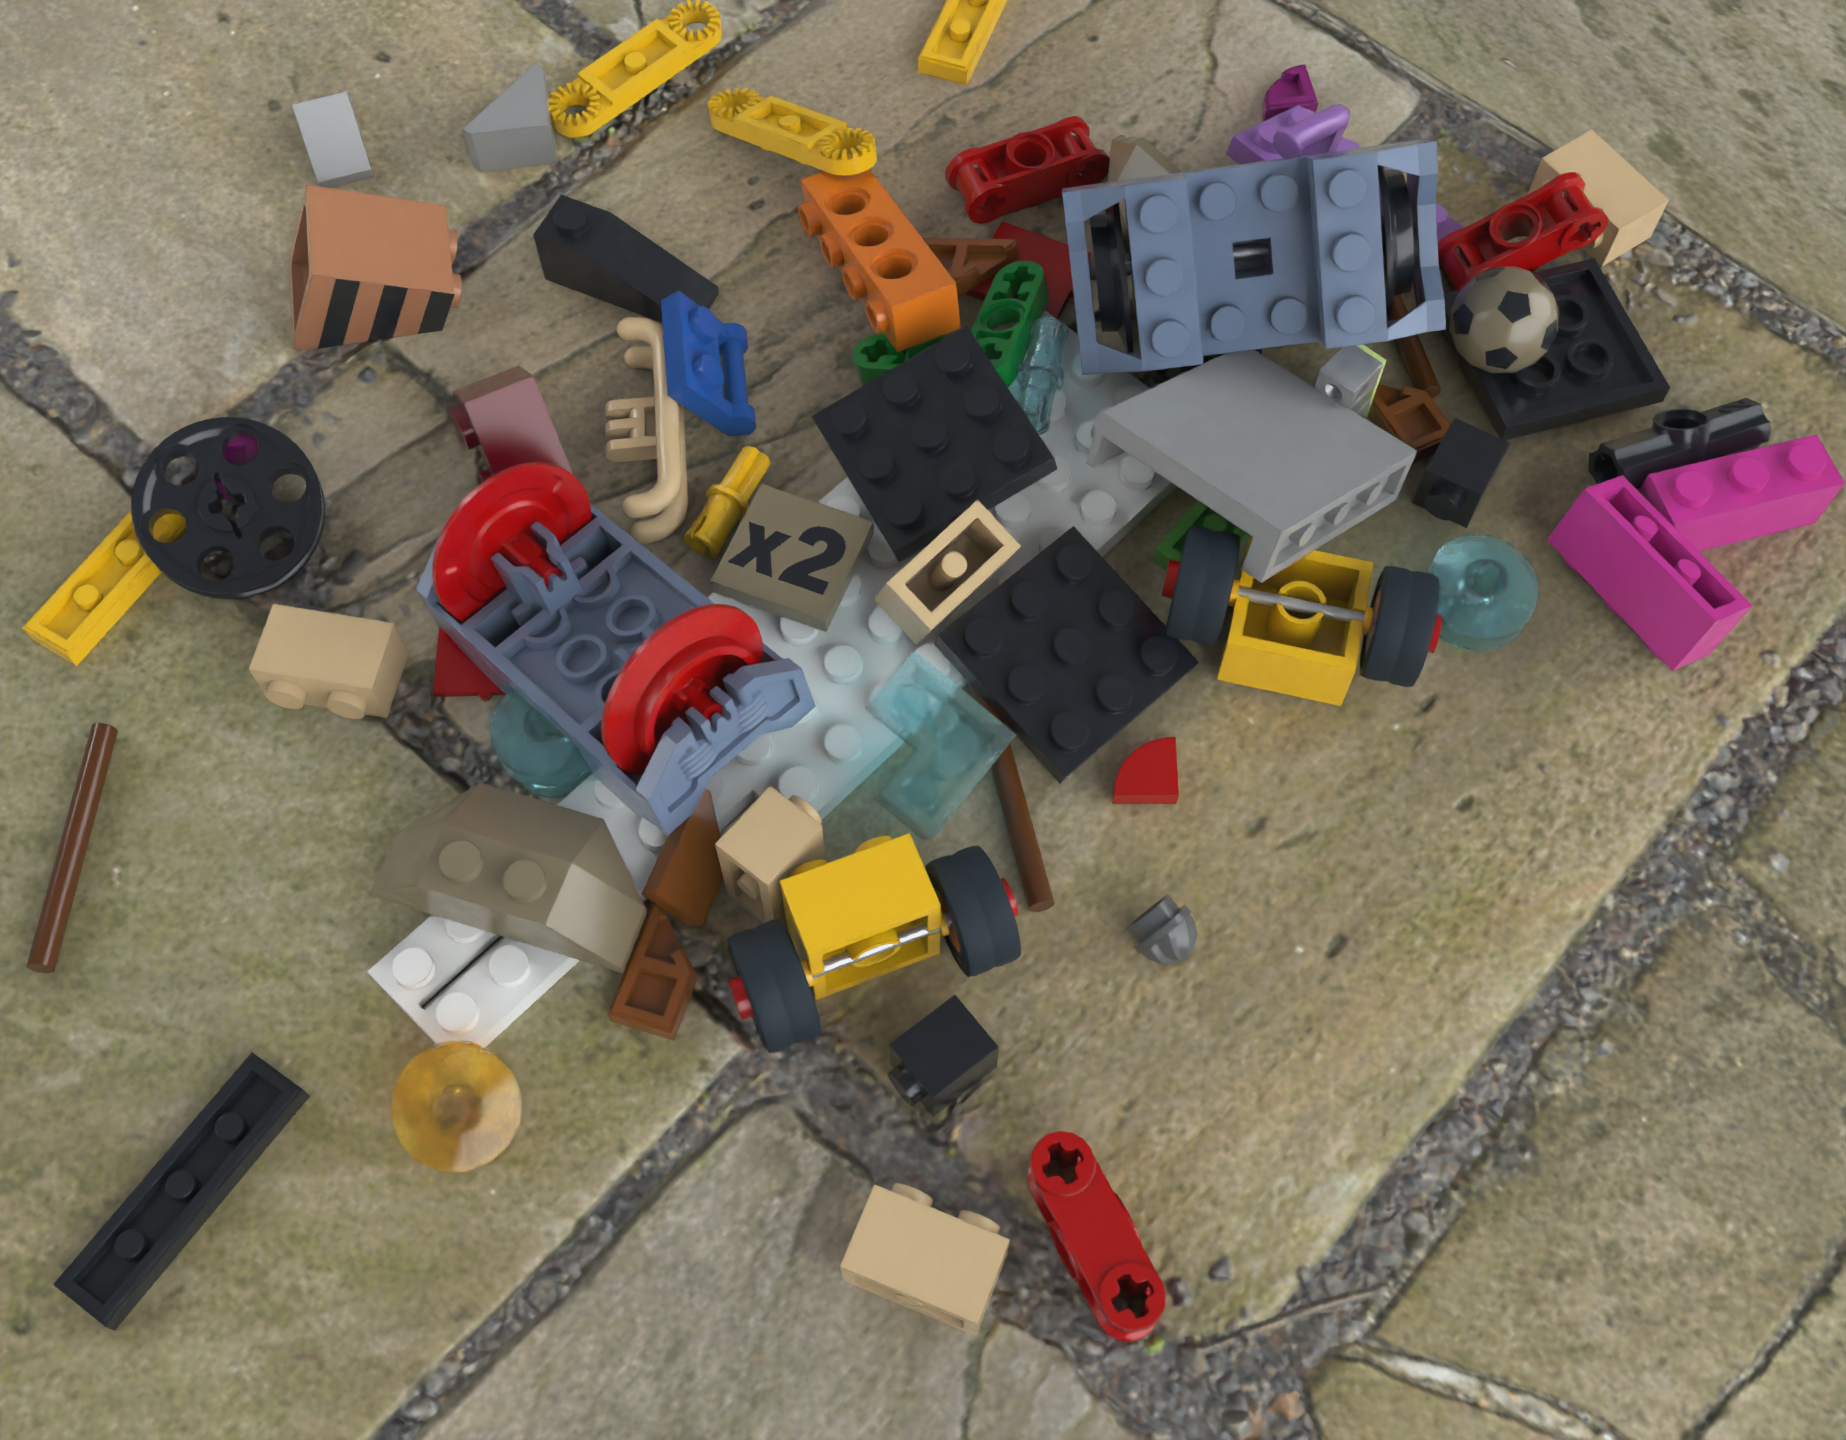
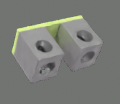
[1315,344,1387,418]

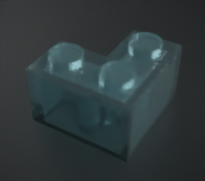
[864,650,1016,840]

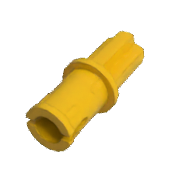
[684,446,770,559]

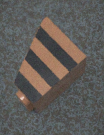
[289,185,462,350]

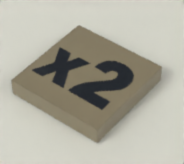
[710,483,874,632]

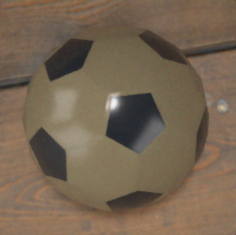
[1449,266,1559,373]

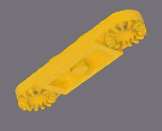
[549,0,723,138]
[707,87,877,176]

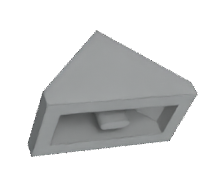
[462,63,558,172]
[292,91,374,188]

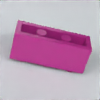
[1639,434,1845,551]
[1547,475,1753,671]

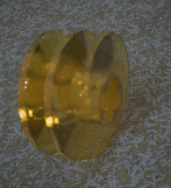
[391,1040,522,1172]

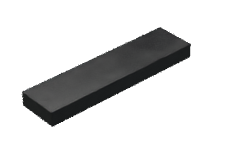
[53,1052,310,1331]

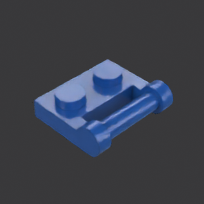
[661,290,756,436]

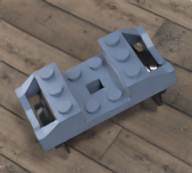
[1062,139,1446,375]

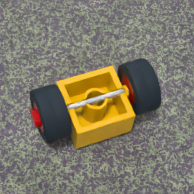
[1161,526,1442,706]
[727,833,1021,1053]

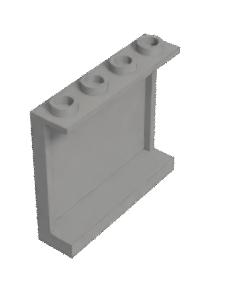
[1086,350,1417,583]

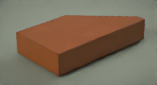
[923,238,1019,295]
[1367,384,1451,464]
[608,902,697,1041]

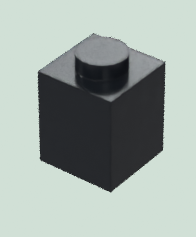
[1412,418,1510,528]
[887,995,999,1117]

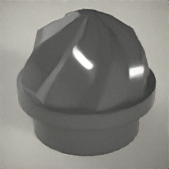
[1127,895,1198,964]

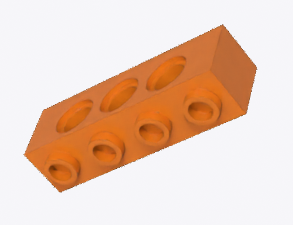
[798,169,961,352]

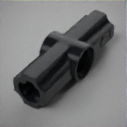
[1588,398,1771,489]

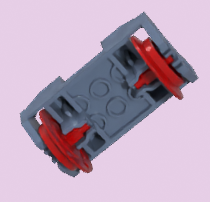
[416,462,816,836]

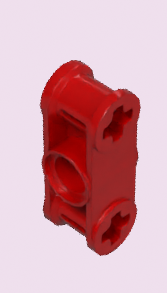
[945,116,1110,224]
[1438,172,1609,291]
[1027,1131,1166,1343]

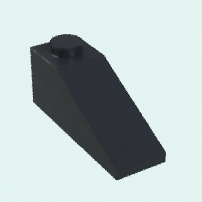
[533,195,719,323]

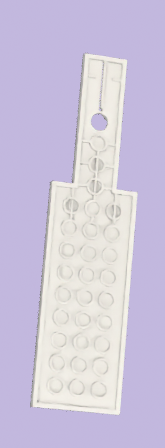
[367,310,1178,1070]

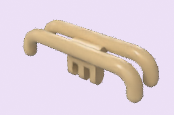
[605,317,688,544]

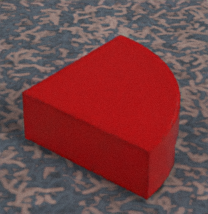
[1112,737,1179,804]

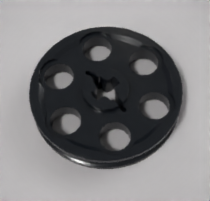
[131,417,325,600]

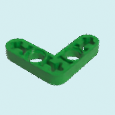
[852,260,1049,387]

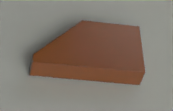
[641,789,723,926]

